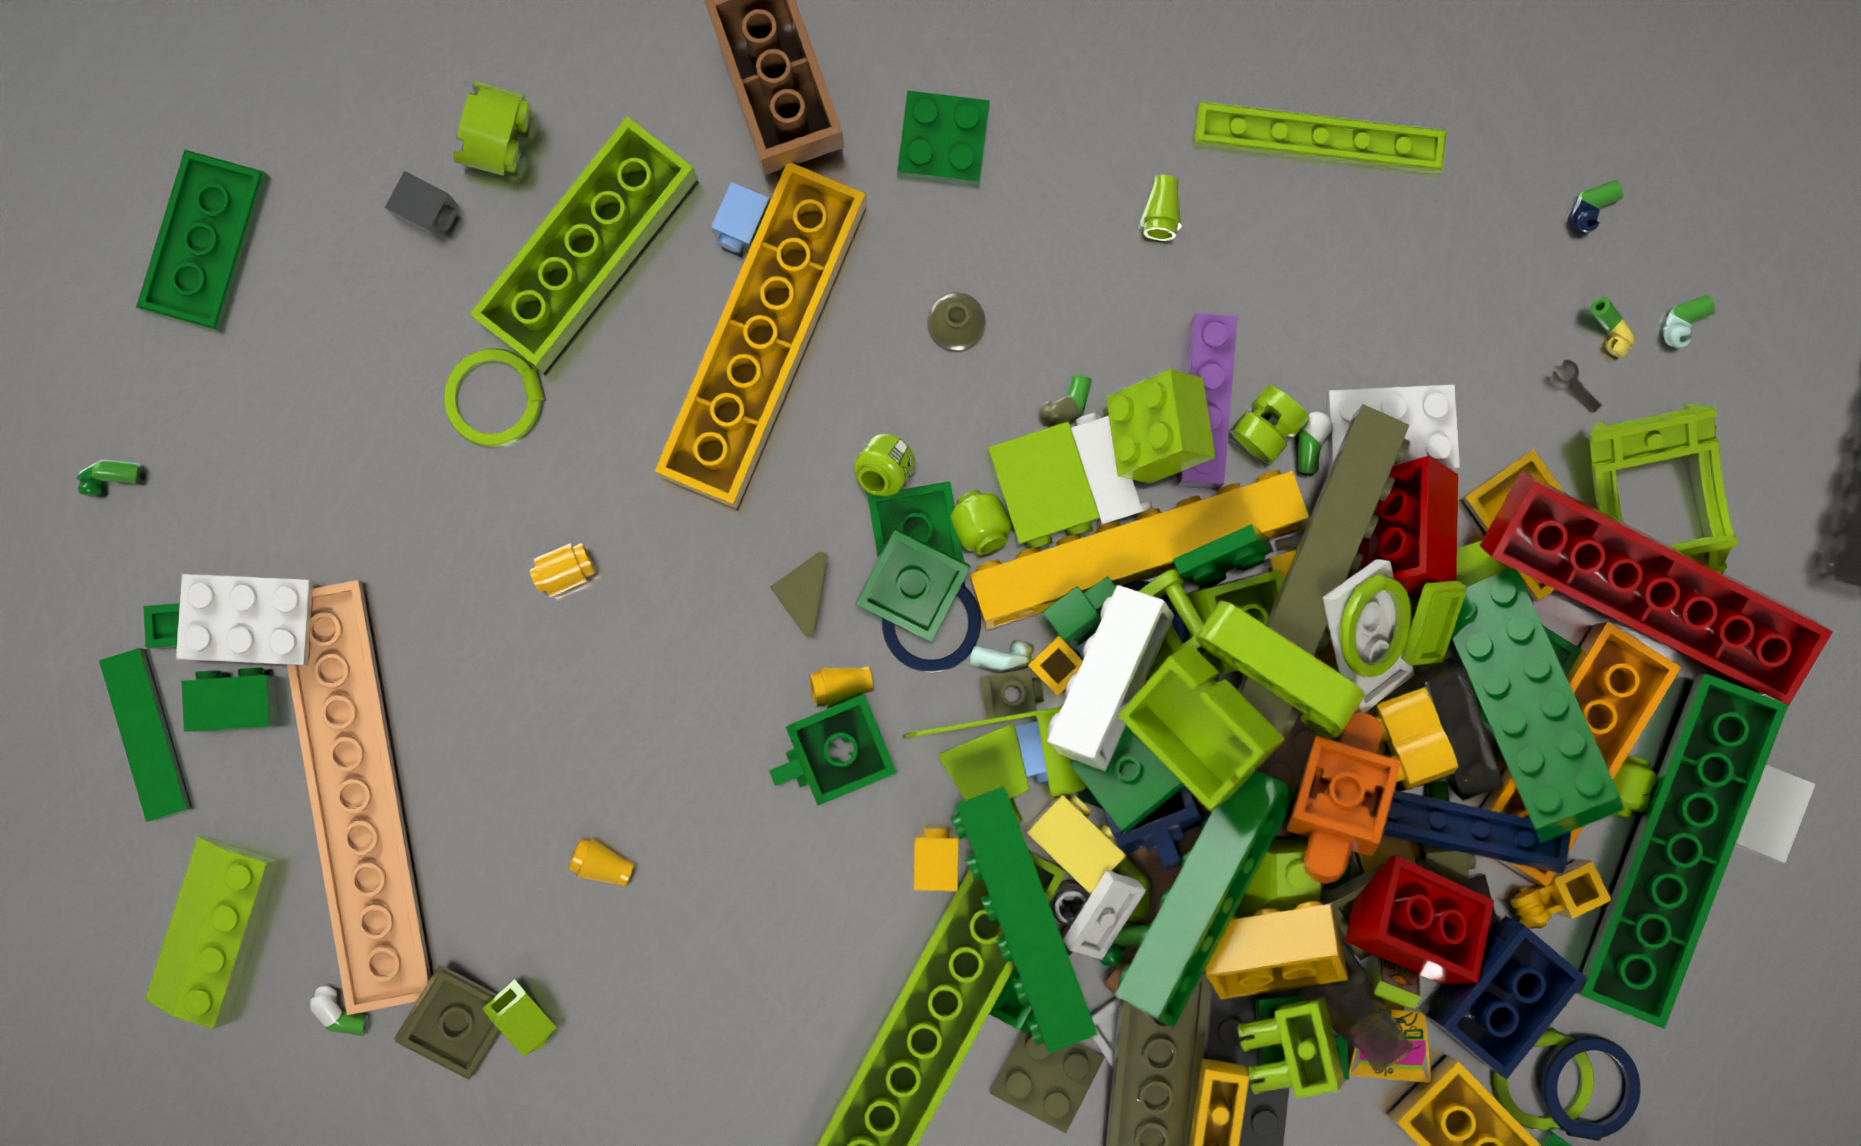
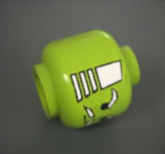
[853,434,916,497]

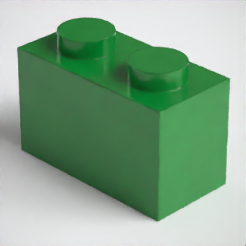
[181,668,280,732]

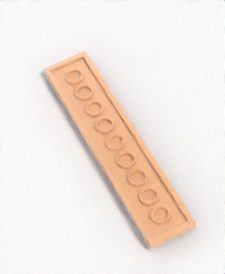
[287,580,431,1015]

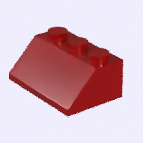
[1356,456,1458,599]
[1345,855,1494,985]

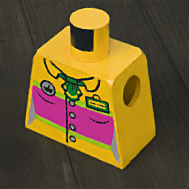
[1347,997,1431,1083]

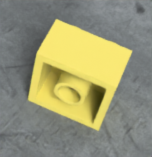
[1024,794,1126,893]

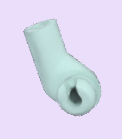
[970,640,1034,673]

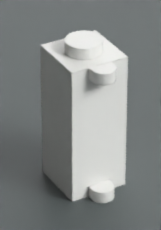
[1071,412,1153,527]

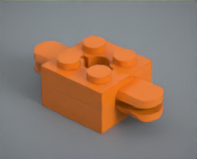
[1287,713,1401,883]

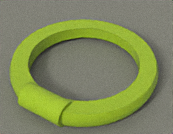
[444,348,544,447]
[1340,574,1411,678]
[1493,1027,1594,1131]

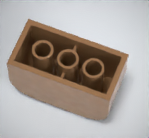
[705,0,845,175]

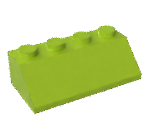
[145,836,280,1029]

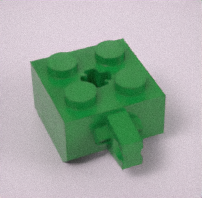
[769,694,897,806]

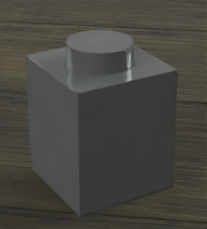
[384,171,457,239]

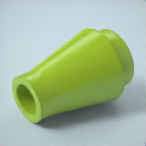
[1140,175,1182,241]

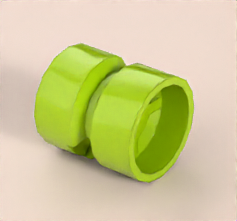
[1230,385,1310,465]

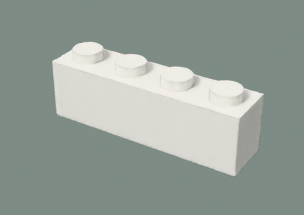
[1047,585,1175,771]

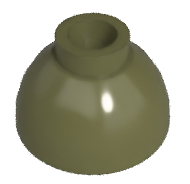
[928,292,986,350]

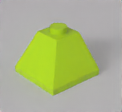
[1233,837,1321,919]

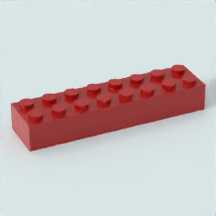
[1479,471,1833,705]

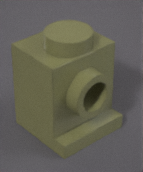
[980,669,1044,719]

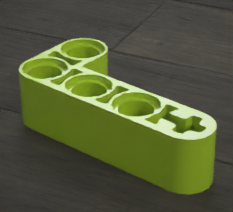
[1196,601,1365,740]

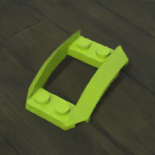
[1589,403,1738,573]

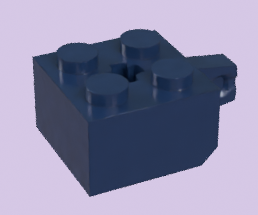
[1103,786,1205,870]

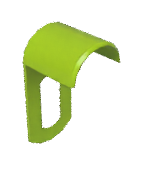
[903,707,1087,797]

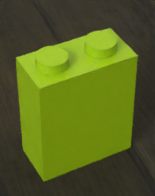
[987,421,1100,549]

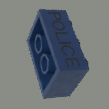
[1426,915,1587,1080]

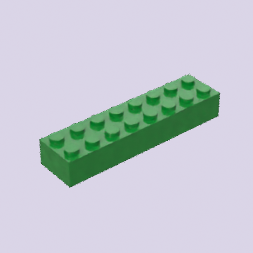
[1576,673,1789,1029]

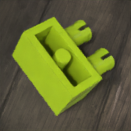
[1238,996,1345,1099]

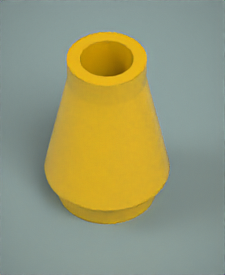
[809,666,873,709]
[567,838,634,887]

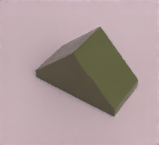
[770,552,829,639]

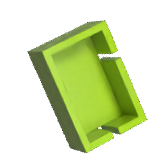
[1117,645,1285,811]

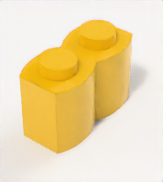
[1373,687,1458,790]

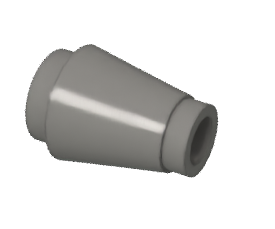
[1050,880,1091,926]

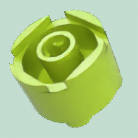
[454,81,532,176]

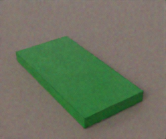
[136,149,268,332]

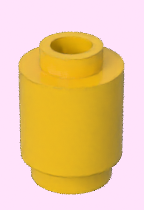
[529,543,596,597]

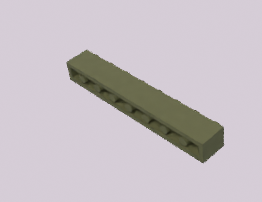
[1237,404,1410,734]

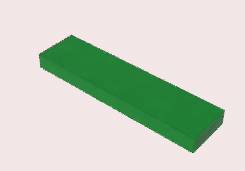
[99,648,191,822]

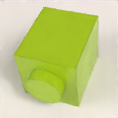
[482,980,557,1058]

